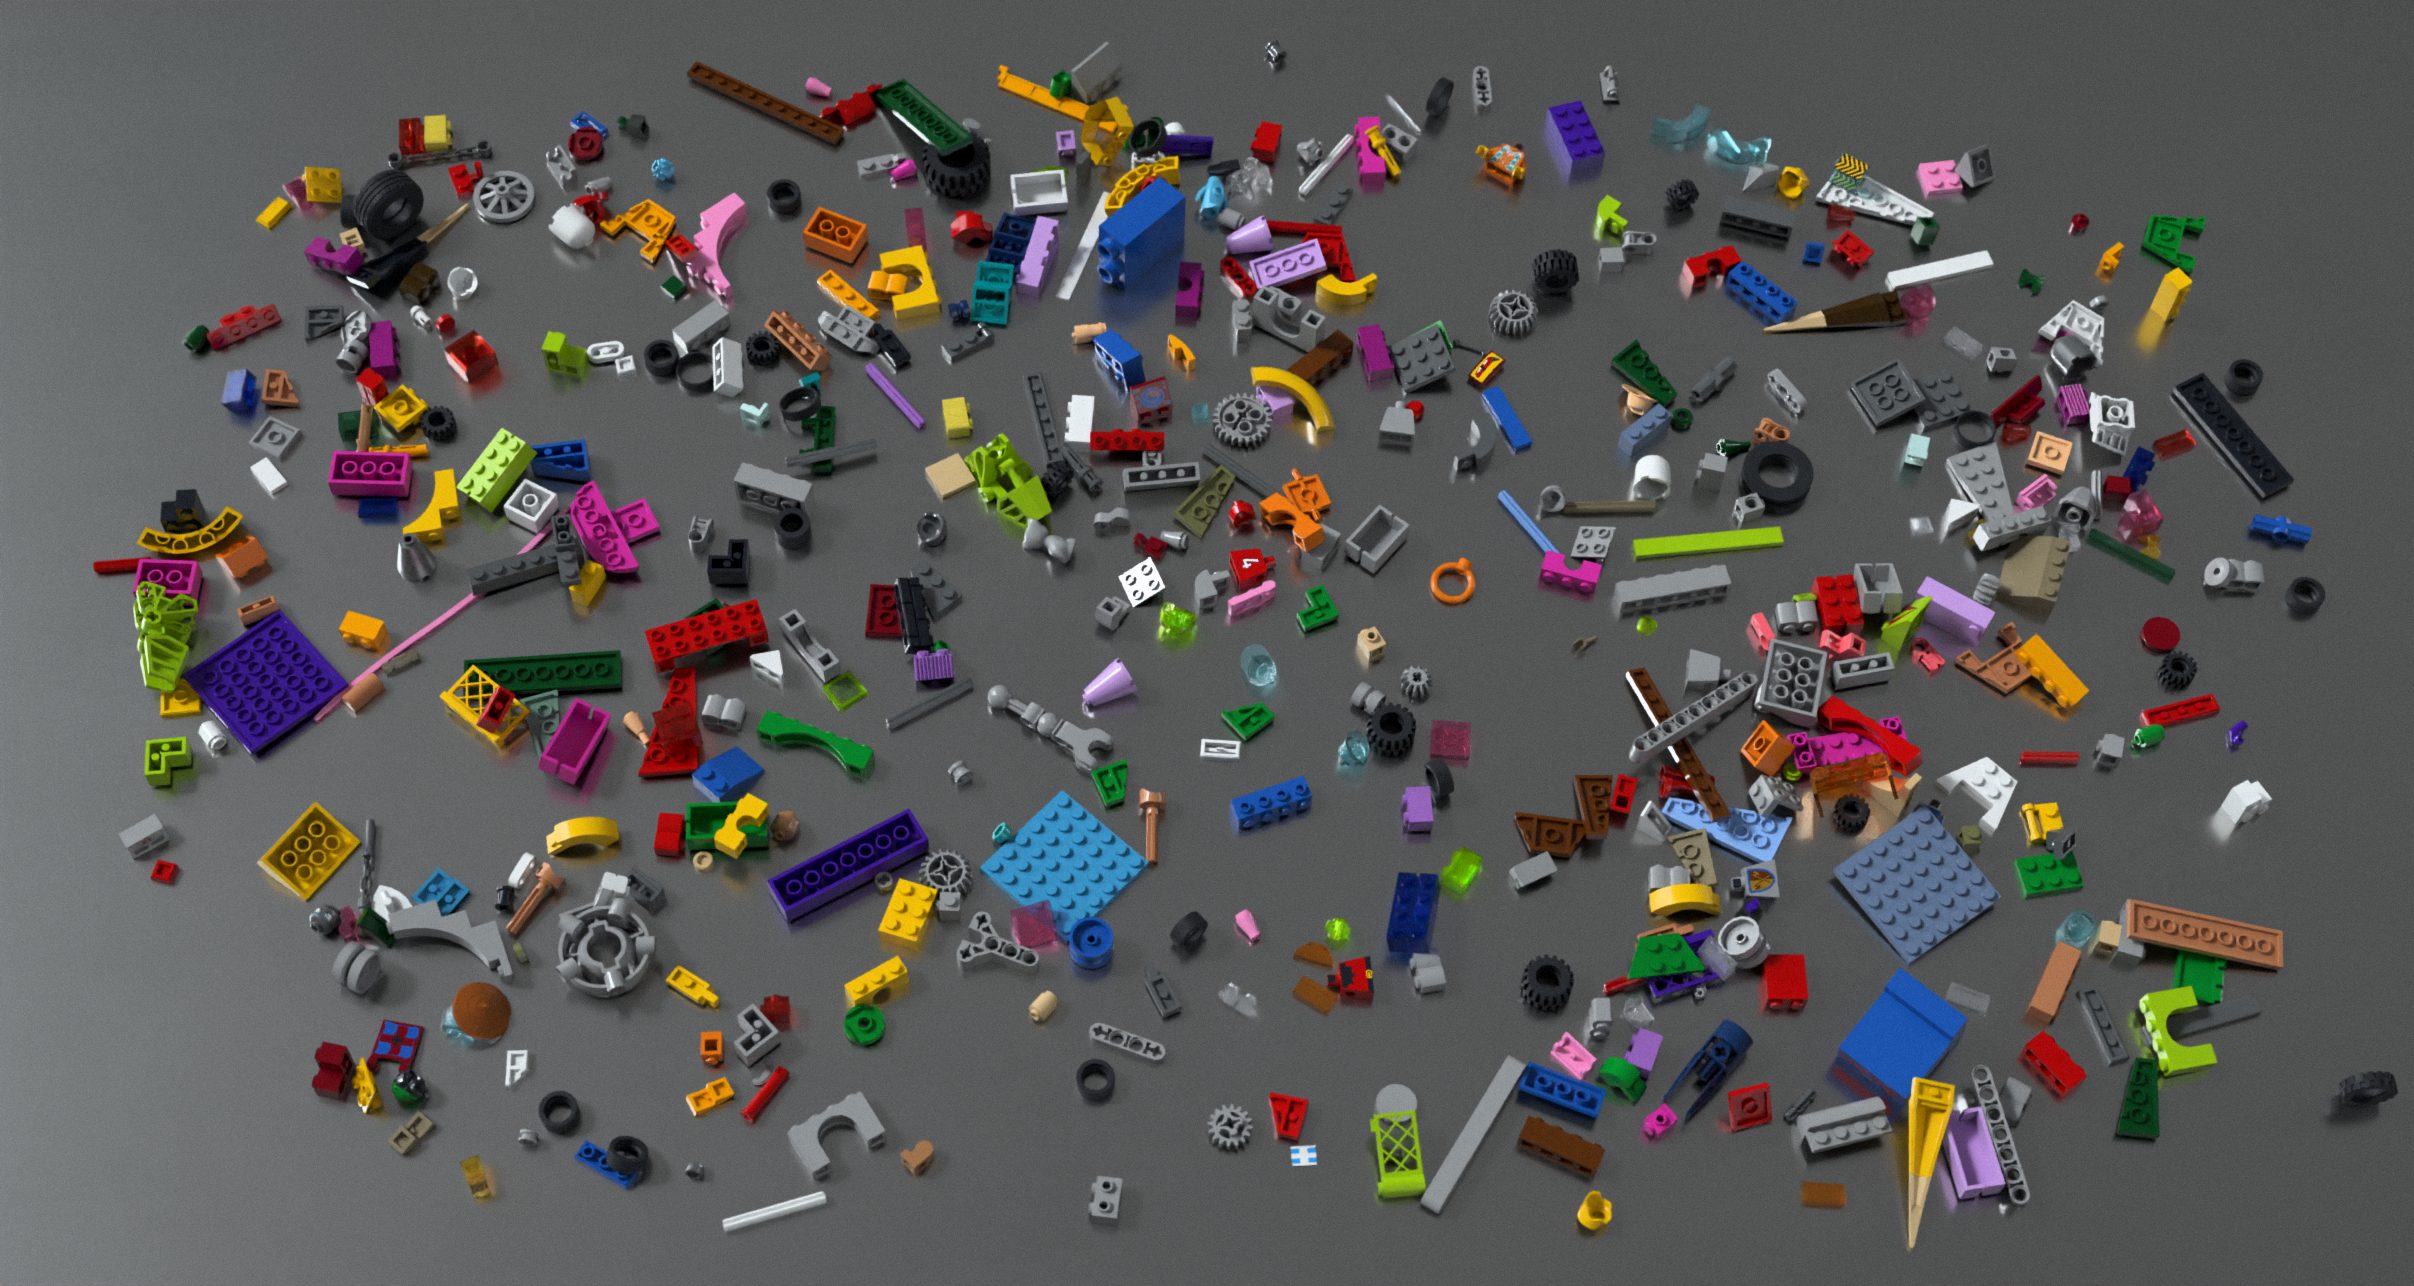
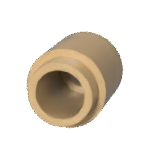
[1029,991,1059,1021]

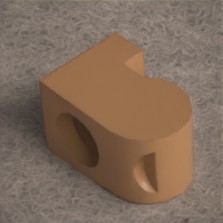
[900,1140,934,1175]

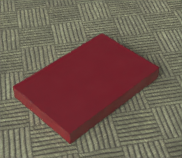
[865,584,903,638]

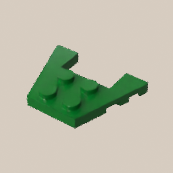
[2142,215,2207,273]

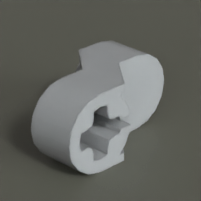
[1094,508,1131,531]

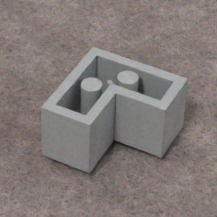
[733,1004,781,1067]

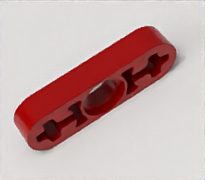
[1220,257,1257,299]

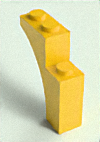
[403,469,461,542]

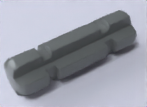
[1784,1088,1817,1121]

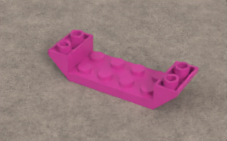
[1787,716,1908,777]

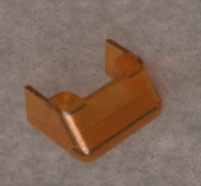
[1810,752,1899,818]

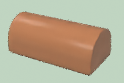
[237,595,279,626]
[341,672,385,713]

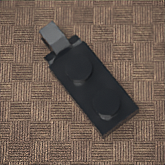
[873,323,911,367]

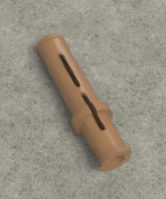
[356,404,374,452]

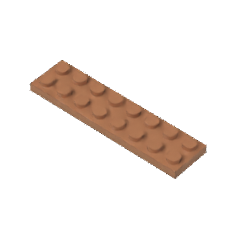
[2127,899,2283,970]

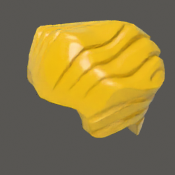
[1776,166,1809,198]
[1577,1191,1612,1230]

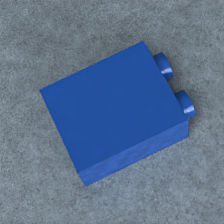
[1097,177,1186,290]

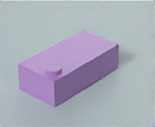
[1914,576,1996,648]

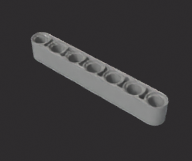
[1971,1065,2030,1207]

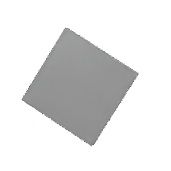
[248,416,302,461]

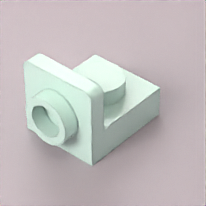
[740,403,771,427]

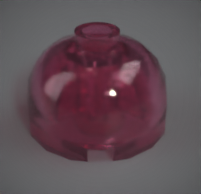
[1899,284,1937,319]

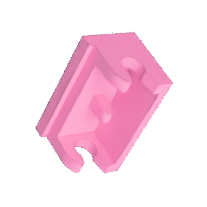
[2015,474,2057,511]
[1550,1032,1597,1080]

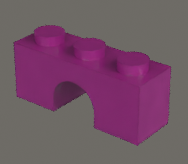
[304,237,364,276]
[1175,261,1205,317]

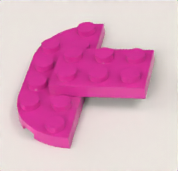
[570,480,660,573]

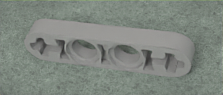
[1089,1023,1165,1064]

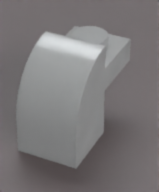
[1194,569,1230,609]
[1095,596,1131,630]

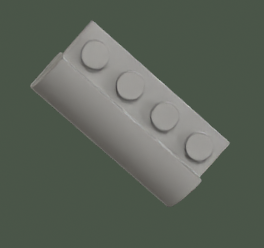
[1796,1097,1892,1153]

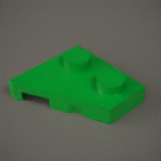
[1221,703,1275,741]
[1092,759,1128,807]

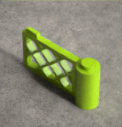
[1370,1110,1426,1199]

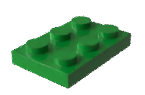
[2014,850,2084,897]

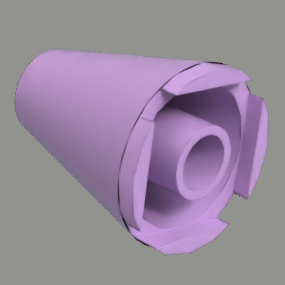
[1224,215,1275,254]
[1082,658,1138,707]

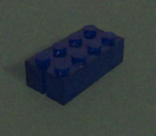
[1386,872,1441,954]

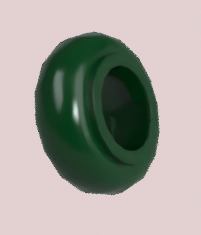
[1671,408,1694,429]

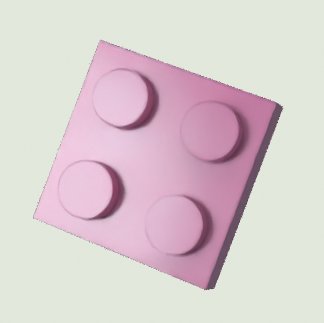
[1919,160,1963,196]

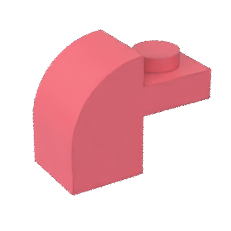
[1820,629,1866,661]

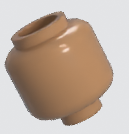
[770,811,800,841]

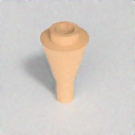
[623,711,650,745]

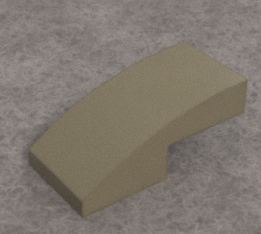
[387,1111,435,1155]

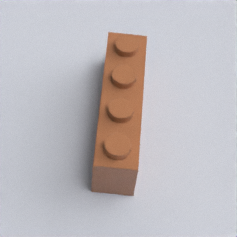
[2026,941,2082,1024]

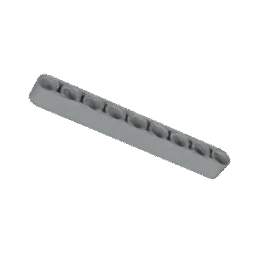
[1629,672,1758,764]
[1420,1055,1527,1214]

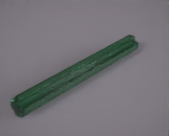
[2088,528,2176,580]

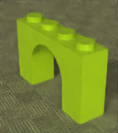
[2139,986,2218,1077]

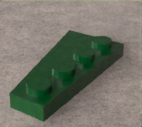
[1611,339,1677,407]
[2116,1057,2160,1139]

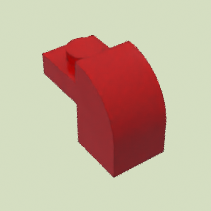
[951,213,993,244]

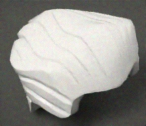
[448,267,478,300]

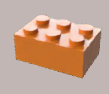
[802,207,868,264]

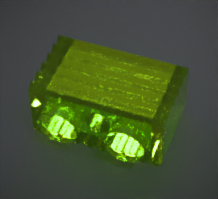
[1440,846,1483,895]

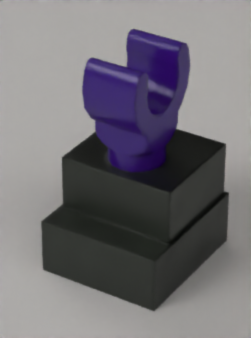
[1735,897,1763,922]

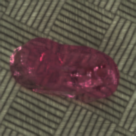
[338,905,358,945]

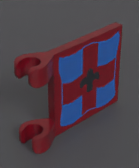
[366,1019,424,1073]

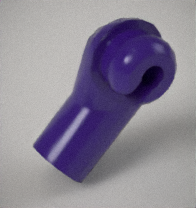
[2229,720,2248,746]

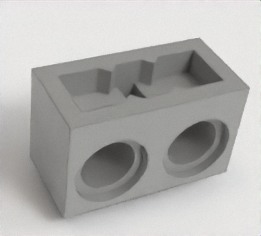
[1380,123,1418,164]
[1270,286,1302,322]

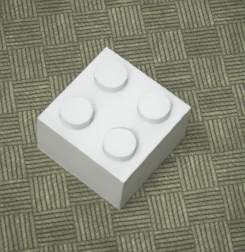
[503,479,560,534]

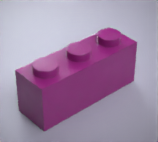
[369,320,400,377]
[1357,324,1394,382]

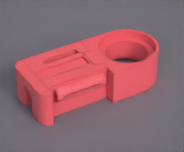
[1750,612,1776,650]
[1910,638,1945,674]

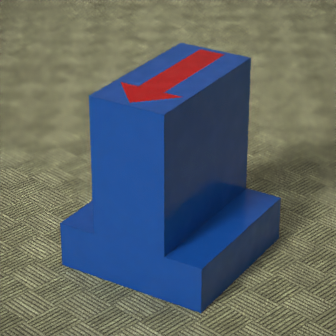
[1837,967,1968,1107]

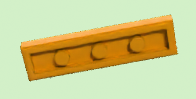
[817,269,880,320]

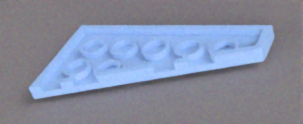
[1661,797,1793,863]

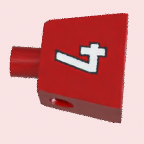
[1229,548,1276,591]

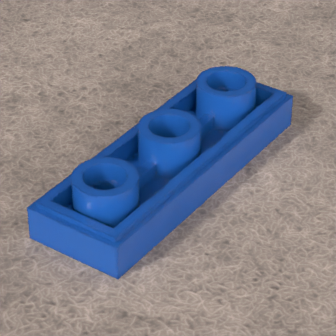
[574,1140,639,1190]

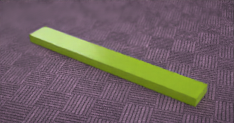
[1632,526,1784,559]

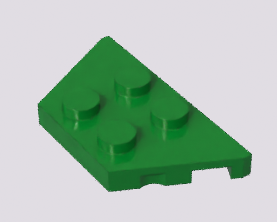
[1627,933,1705,980]

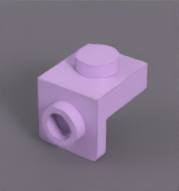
[1056,130,1077,156]

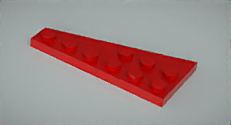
[638,667,698,777]

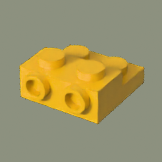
[374,384,429,433]

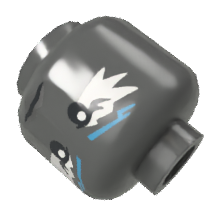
[310,904,341,934]

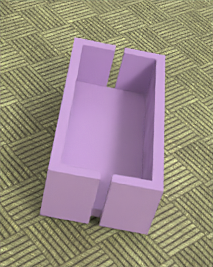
[1942,1107,2005,1199]

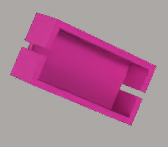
[538,698,611,785]

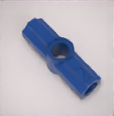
[2251,514,2312,544]

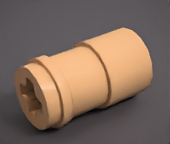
[1071,322,1107,344]

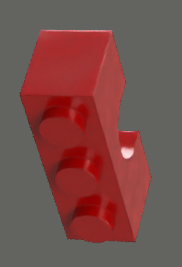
[1682,245,1742,287]

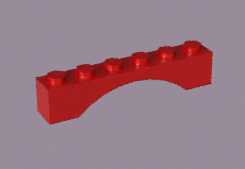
[1817,696,1922,777]

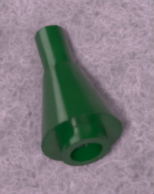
[1716,438,1751,456]

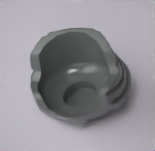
[917,512,947,546]

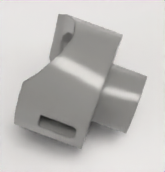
[1540,485,1566,512]

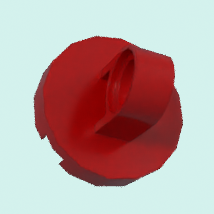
[573,192,610,224]

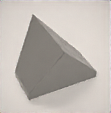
[1742,163,1779,192]

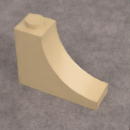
[1861,767,1922,817]

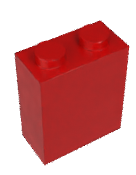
[1760,954,1809,1009]

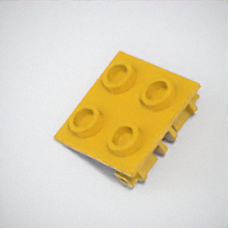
[302,167,342,203]
[352,1057,382,1114]

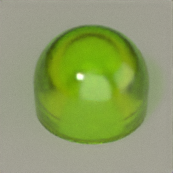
[1637,615,1657,634]

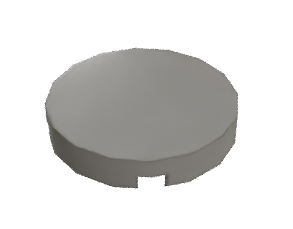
[341,311,371,343]
[1376,1084,1417,1125]

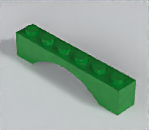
[756,710,875,778]

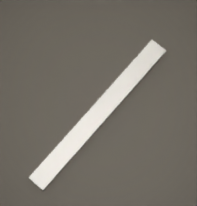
[1055,191,1111,301]

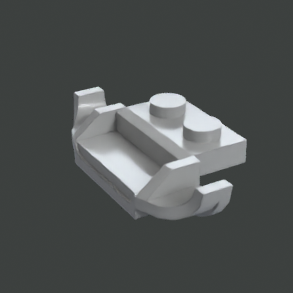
[818,304,880,355]

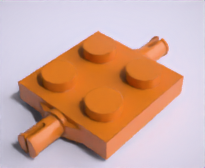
[1282,468,1331,523]

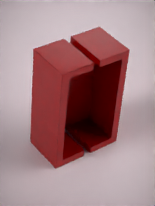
[1812,574,1864,636]

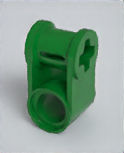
[1049,69,1071,98]

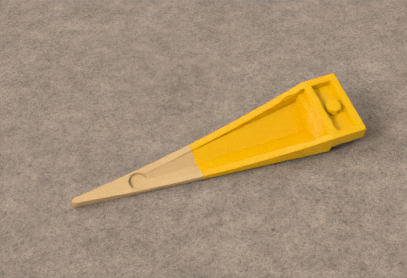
[1909,1077,1955,1249]

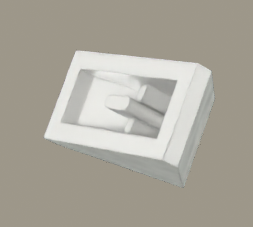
[1944,499,1980,533]
[750,650,785,686]
[1636,801,1672,842]

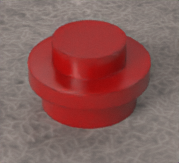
[1406,401,1424,419]

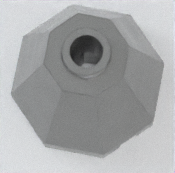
[2053,486,2096,533]

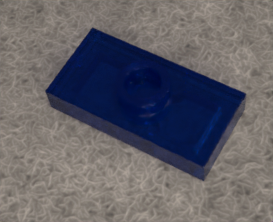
[358,498,398,518]

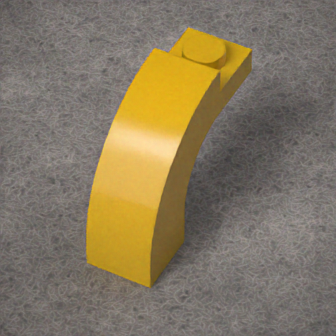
[546,817,619,856]
[1649,884,1721,917]

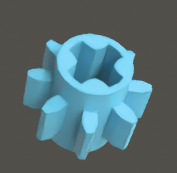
[652,158,674,181]

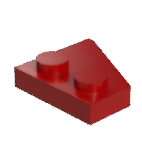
[1269,1092,1309,1140]

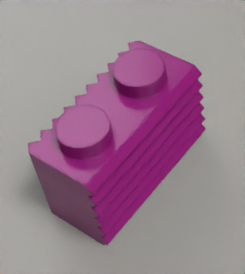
[2057,384,2091,425]

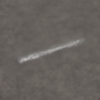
[1386,95,1421,134]

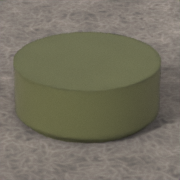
[512,942,529,963]

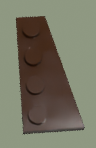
[1573,775,1613,839]

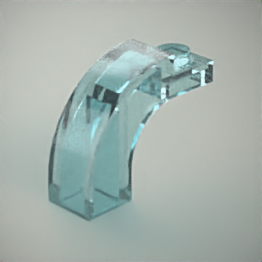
[1650,104,1712,143]
[1706,127,1772,164]

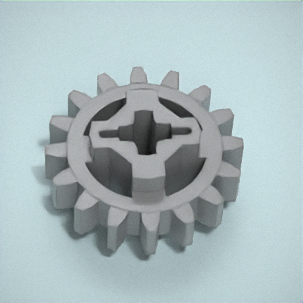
[1207,1104,1253,1150]

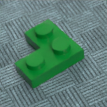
[1296,585,1339,631]

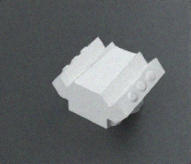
[2089,392,2135,456]

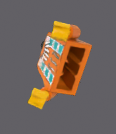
[1475,143,1527,185]

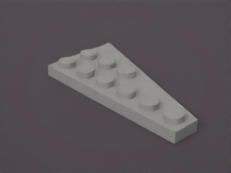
[1946,441,2020,545]

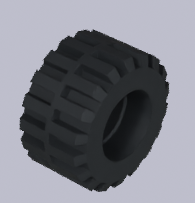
[1532,249,1579,293]
[1366,703,1416,756]
[1521,955,1574,1011]

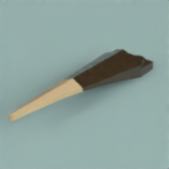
[1763,290,1907,333]

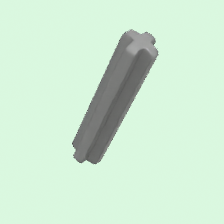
[2091,470,2102,520]

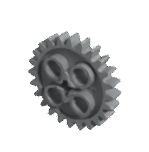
[1213,393,1272,447]

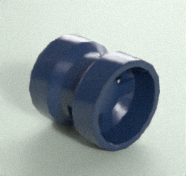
[948,300,971,322]

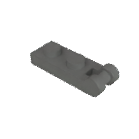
[942,322,995,362]

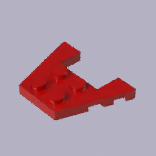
[1295,232,1356,283]

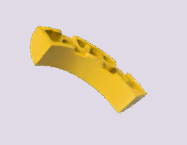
[1104,156,1180,217]
[1250,367,1335,432]
[136,506,244,554]

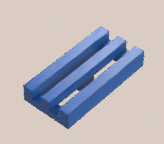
[570,111,608,138]

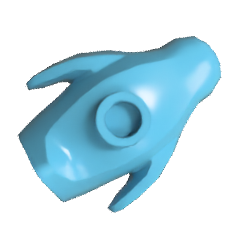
[1195,176,1228,220]

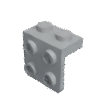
[1748,774,1804,818]

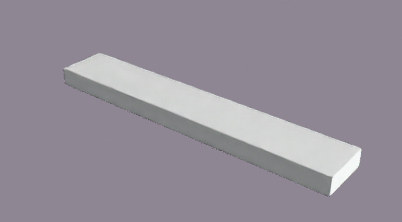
[1887,250,1994,290]

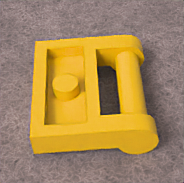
[2022,803,2063,844]

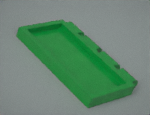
[2173,949,2227,1006]

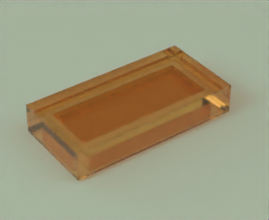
[1293,975,1338,1014]
[1801,1181,1845,1207]

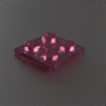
[1430,720,1471,760]
[1010,900,1059,948]

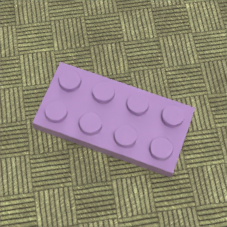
[1249,238,1327,291]

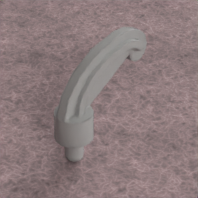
[753,1056,775,1086]

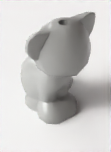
[1022,518,1076,564]

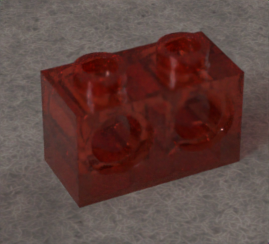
[399,118,426,156]

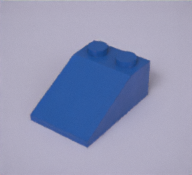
[692,746,764,802]

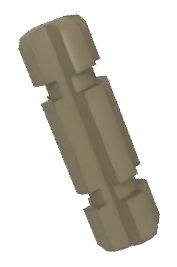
[381,649,419,674]

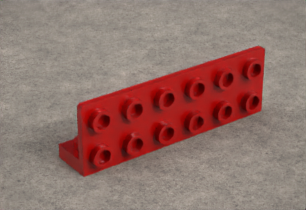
[645,599,769,674]

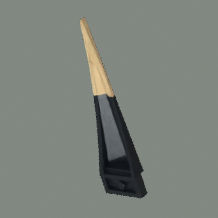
[346,204,470,289]

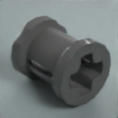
[1265,40,1287,63]

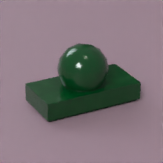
[356,907,394,947]

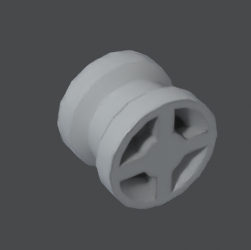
[948,760,973,785]

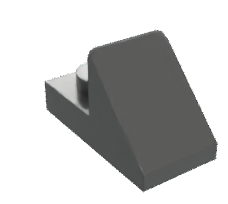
[2046,827,2076,860]

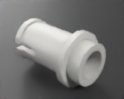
[410,305,433,328]

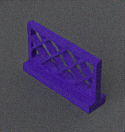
[1645,929,1730,999]

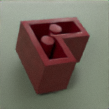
[312,1041,354,1100]

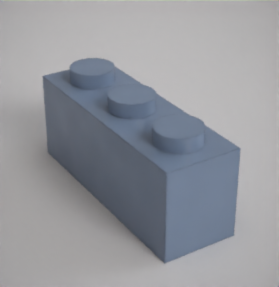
[1618,404,1672,457]

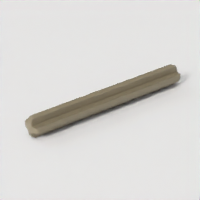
[1563,501,1655,513]

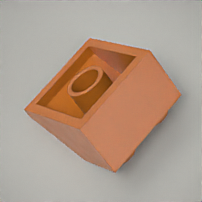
[215,535,268,578]
[1740,720,1795,776]

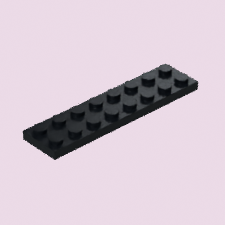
[2172,373,2294,498]

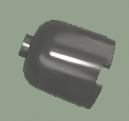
[2050,335,2097,381]

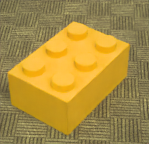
[878,879,939,952]

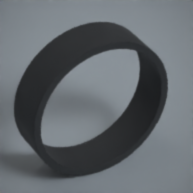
[1426,77,1454,117]
[1129,119,1167,158]
[676,352,714,391]
[779,387,821,421]
[1954,410,1996,449]

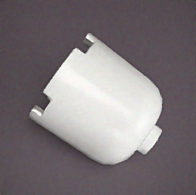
[549,203,595,249]
[1633,455,1671,502]

